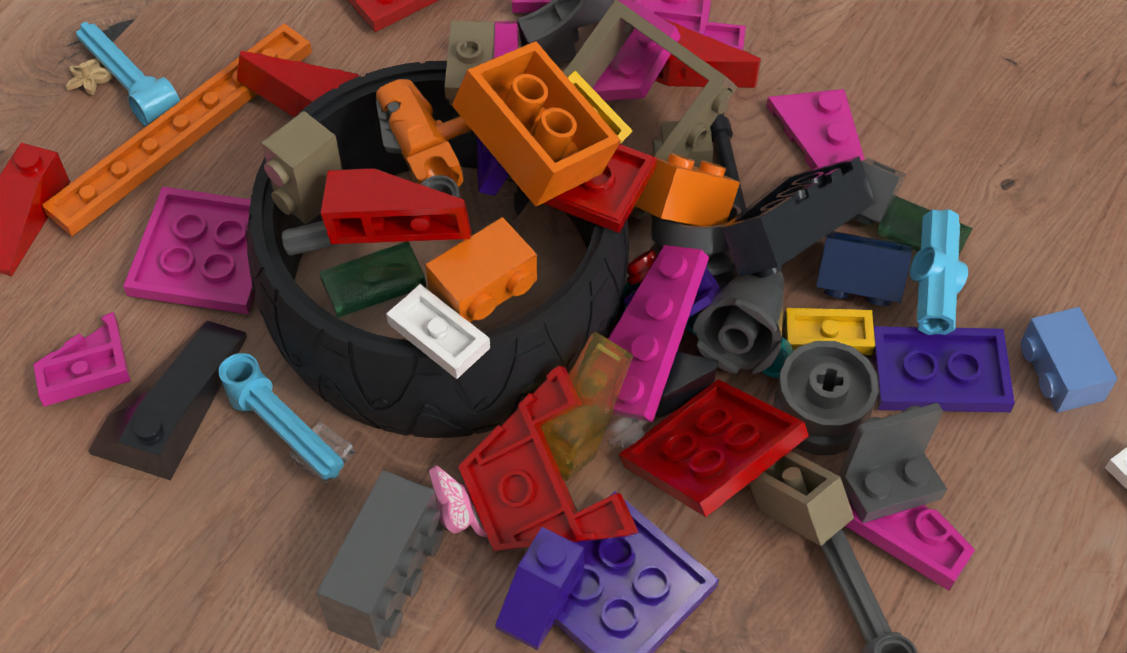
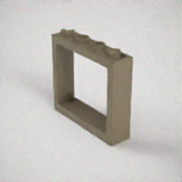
[564,0,738,220]

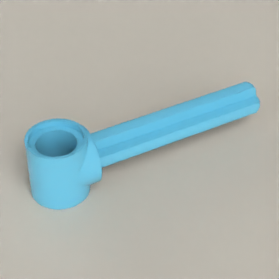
[76,22,180,126]
[219,353,344,480]

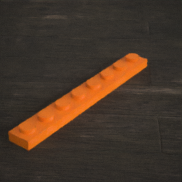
[42,23,312,237]

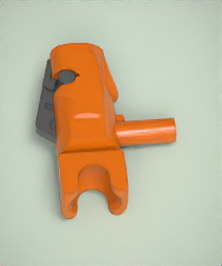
[376,79,472,187]

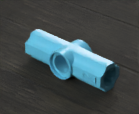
[909,209,968,335]

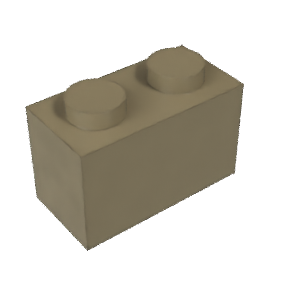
[262,111,342,224]
[749,451,854,546]

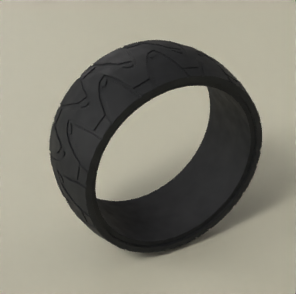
[246,61,629,438]

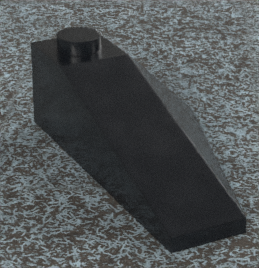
[88,320,247,481]

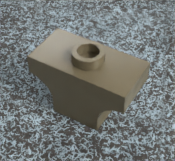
[445,21,495,105]

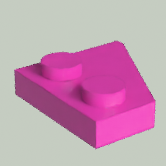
[33,312,131,407]

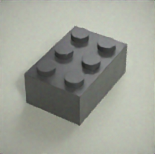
[316,470,444,651]

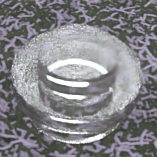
[605,416,648,449]

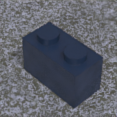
[816,231,912,306]

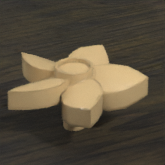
[65,58,113,95]

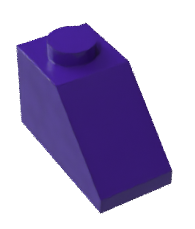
[495,527,584,651]

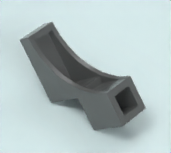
[517,0,615,64]

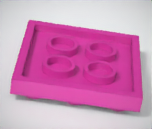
[123,186,255,315]

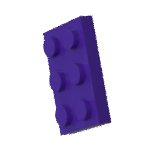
[873,326,1015,413]

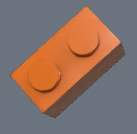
[635,153,740,226]
[425,217,537,323]

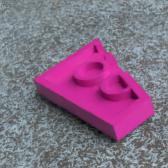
[766,89,865,170]
[845,499,975,591]

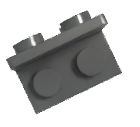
[838,403,947,523]

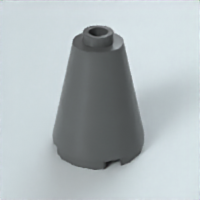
[693,271,784,374]

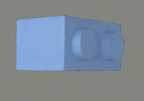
[1021,307,1118,413]

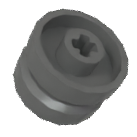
[773,341,879,455]

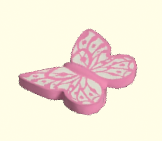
[429,465,487,538]

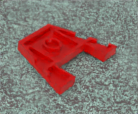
[458,366,639,551]

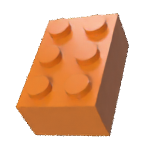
[452,41,621,207]

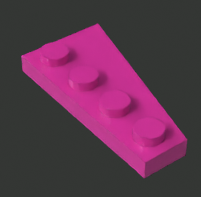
[577,245,709,422]

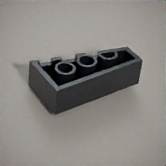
[722,156,876,278]

